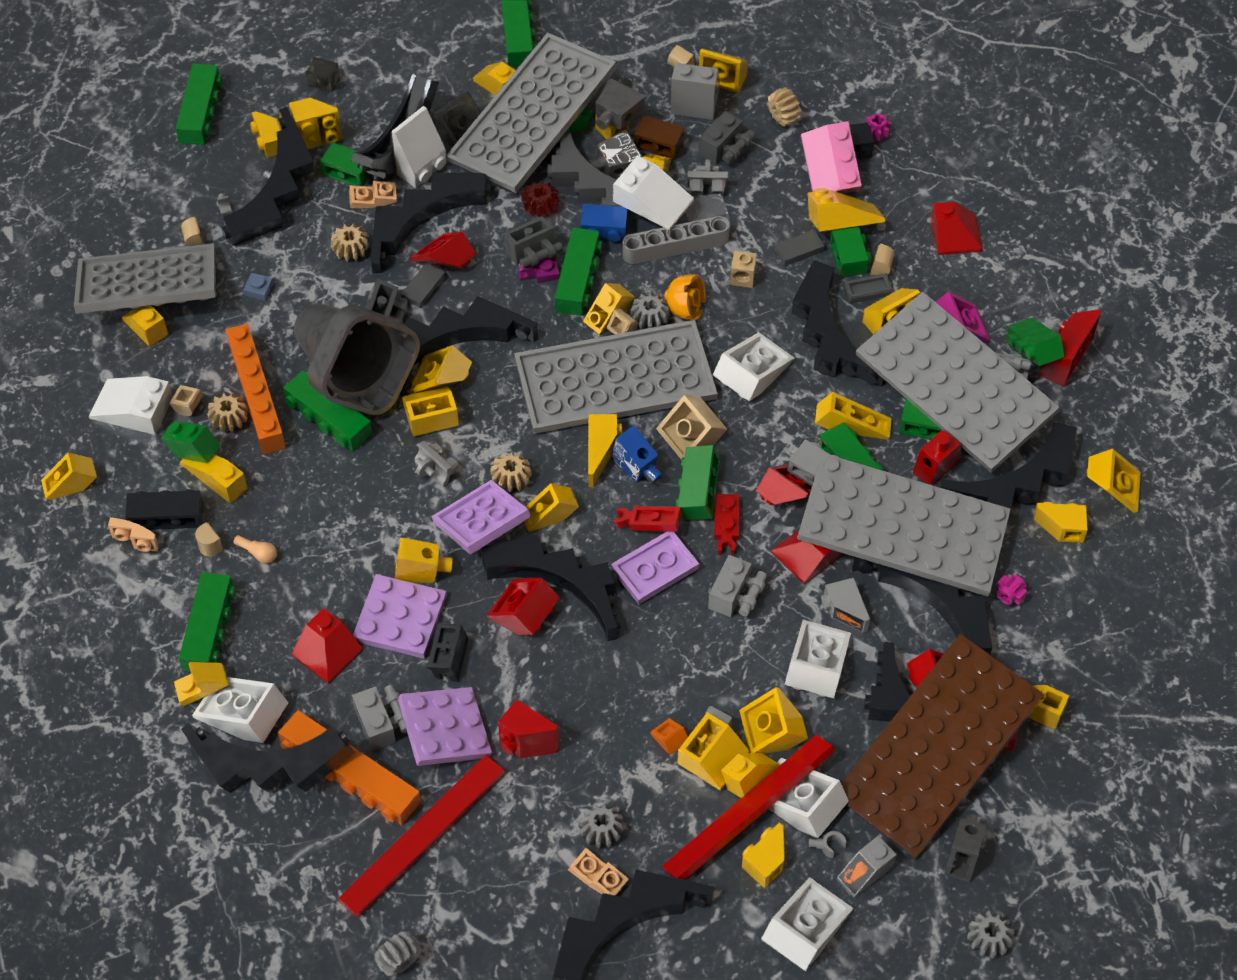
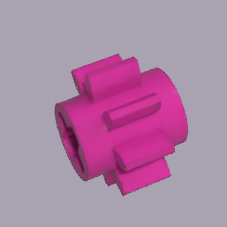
[866,114,891,141]
[996,575,1027,605]

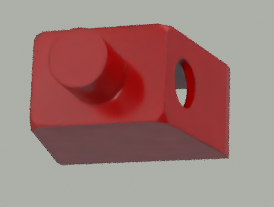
[913,430,961,486]

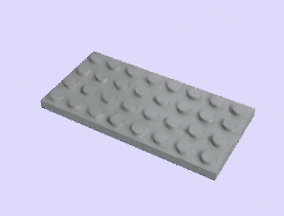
[446,33,618,193]
[856,292,1060,473]
[514,320,717,434]
[797,453,1011,596]

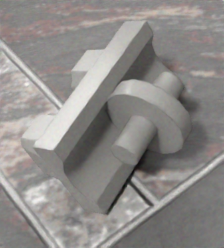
[687,159,728,196]
[414,441,458,486]

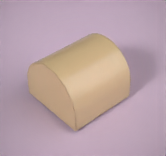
[668,45,694,67]
[181,217,205,246]
[871,244,894,275]
[606,308,638,335]
[170,385,203,416]
[195,522,223,557]

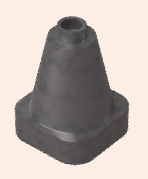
[294,304,420,415]

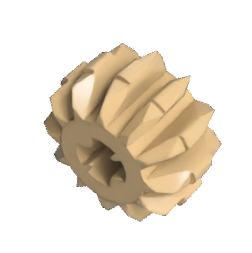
[768,87,801,126]
[331,223,370,262]
[207,392,248,433]
[490,452,532,493]

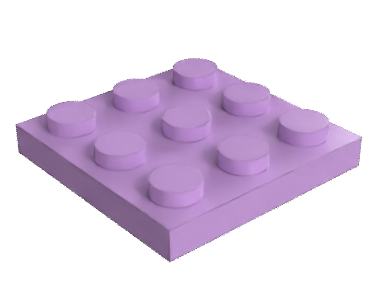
[432,480,531,554]
[353,574,447,659]
[398,687,492,766]

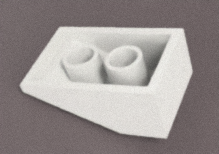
[392,106,447,188]
[613,155,694,230]
[713,332,795,401]
[89,376,173,435]
[785,620,851,698]
[192,677,288,743]
[768,758,849,838]
[761,877,853,971]

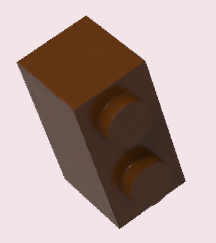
[634,115,685,160]

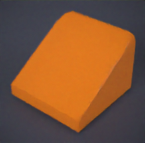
[650,718,688,755]

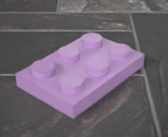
[611,531,699,605]

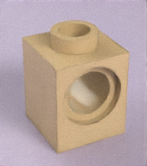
[730,251,757,288]

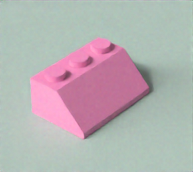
[801,121,862,194]

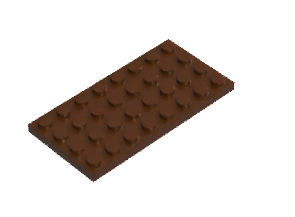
[841,634,1044,860]

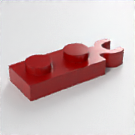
[714,494,739,555]
[614,506,682,532]

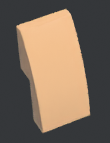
[349,181,397,208]
[108,517,159,552]
[568,848,628,896]

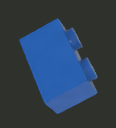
[581,204,628,242]

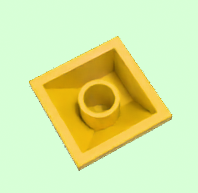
[699,49,748,93]
[407,345,472,394]
[1087,449,1141,513]
[739,687,808,754]

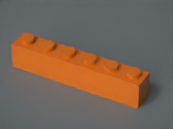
[225,323,286,455]
[278,710,421,825]

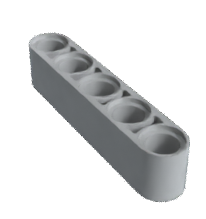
[623,216,730,264]

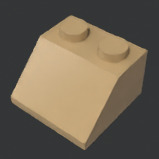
[656,395,727,460]

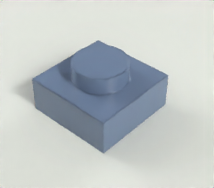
[243,273,274,301]

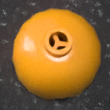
[664,274,706,320]

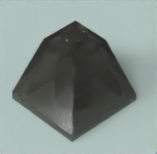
[429,91,482,148]

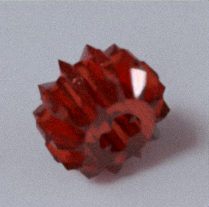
[521,180,559,217]

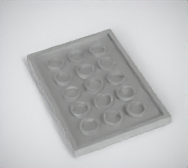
[74,243,216,314]

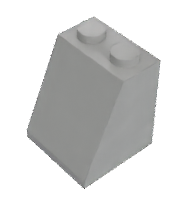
[671,63,720,120]

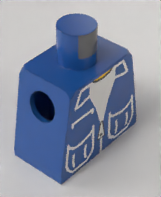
[611,425,663,484]

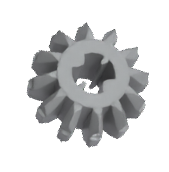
[631,292,670,330]
[580,802,624,849]
[967,911,1014,959]
[375,931,422,976]

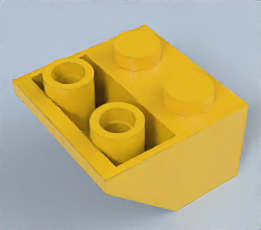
[289,98,343,149]
[863,288,920,335]
[402,386,459,437]
[678,712,749,791]

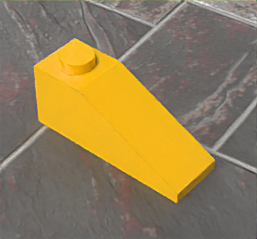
[815,392,892,440]
[588,414,622,487]
[180,454,248,504]

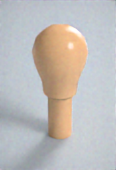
[234,535,277,564]

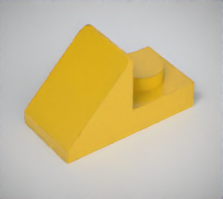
[174,662,229,706]

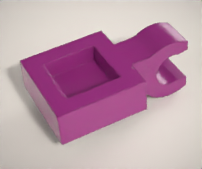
[518,256,559,283]

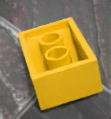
[807,188,885,232]

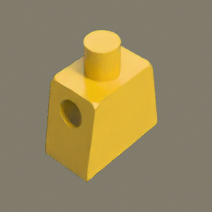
[395,538,452,583]

